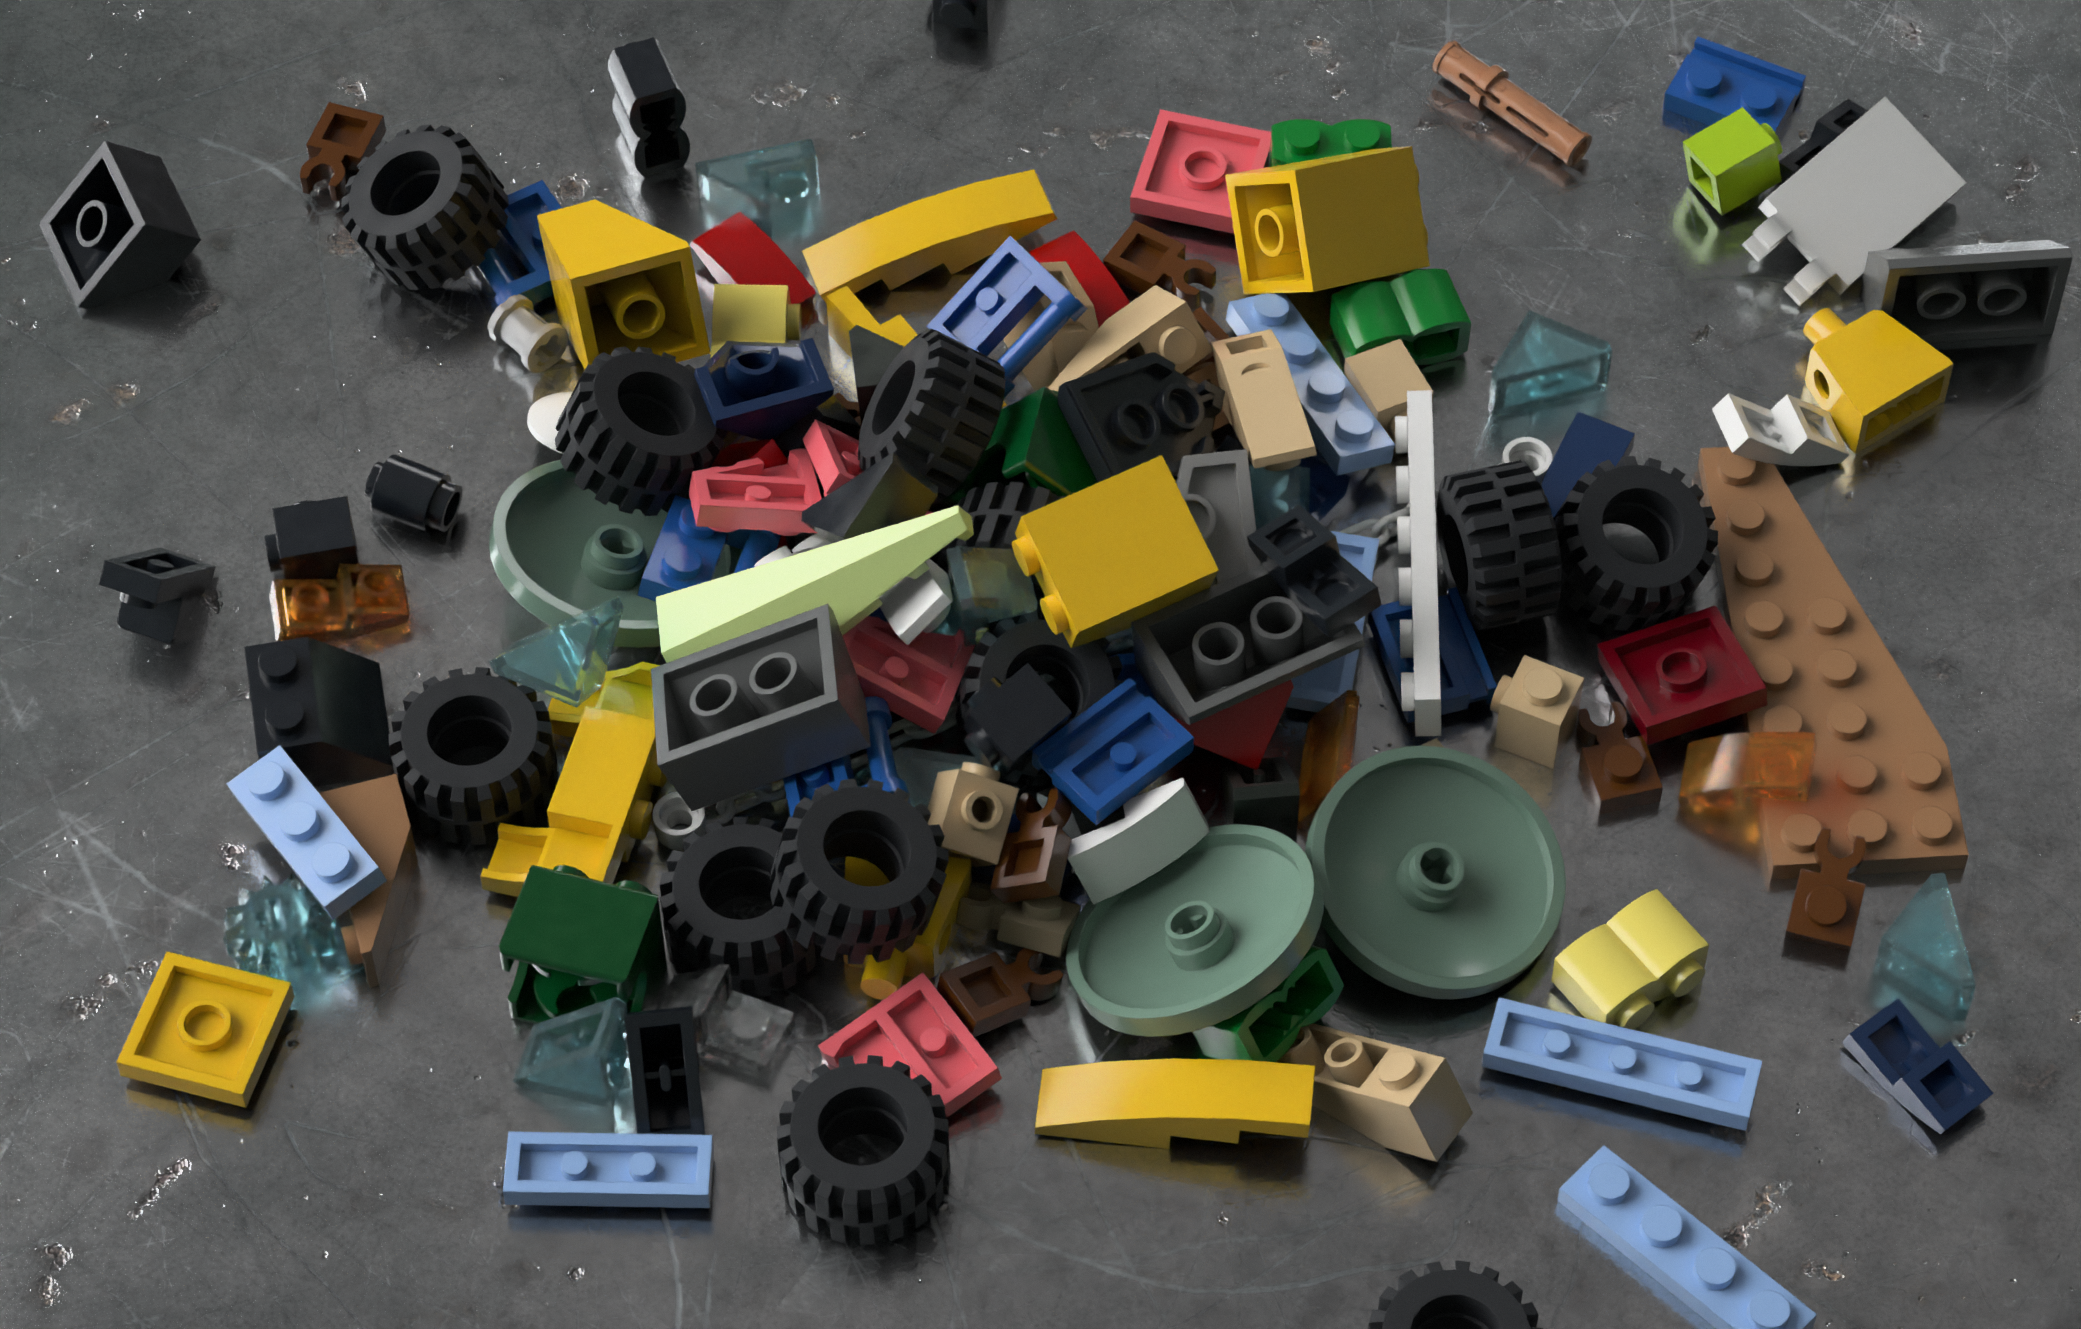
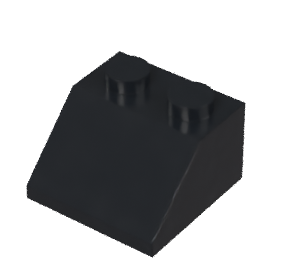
[39,140,201,309]
[244,637,394,787]

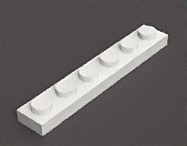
[1395,390,1441,736]

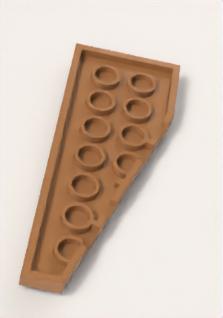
[1698,447,1969,880]

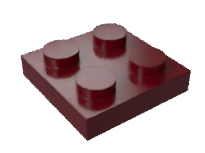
[1597,605,1768,745]

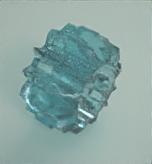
[223,873,337,988]

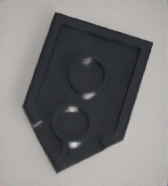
[1058,352,1225,483]

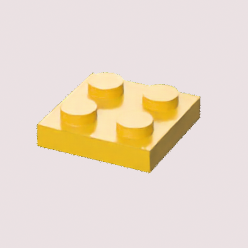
[116,951,295,1108]

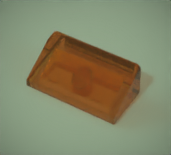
[1298,690,1360,830]

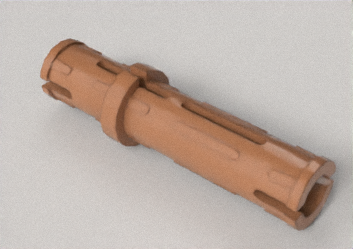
[1432,40,1592,167]

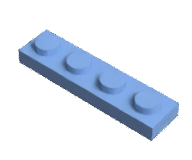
[1226,293,1395,476]
[1482,997,1762,1131]
[1557,1145,1817,1329]

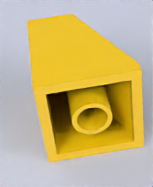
[1225,146,1430,294]
[537,199,711,370]
[1012,455,1219,648]

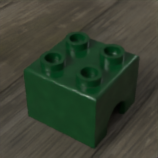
[942,386,1098,508]
[498,865,667,1047]

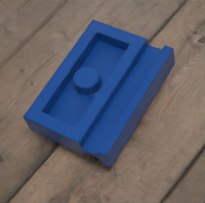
[1663,36,1806,137]
[1368,587,1497,723]
[1032,677,1194,825]

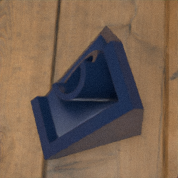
[694,338,834,440]

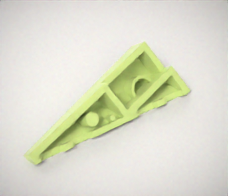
[656,505,974,663]

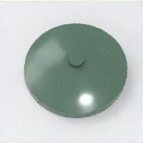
[489,460,742,648]
[1305,746,1566,999]
[1066,824,1324,1037]

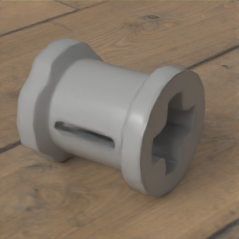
[488,294,568,373]

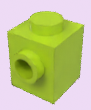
[1683,107,1782,216]

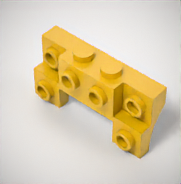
[480,662,667,897]

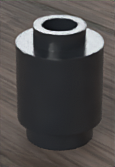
[365,454,463,533]

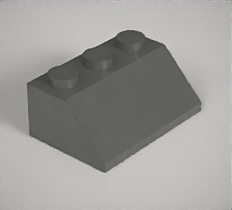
[1861,240,2073,343]
[1131,564,1365,725]
[651,604,871,811]

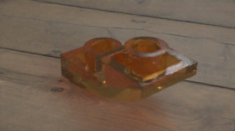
[269,564,410,642]
[1679,731,1817,810]

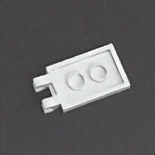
[1742,96,1966,306]

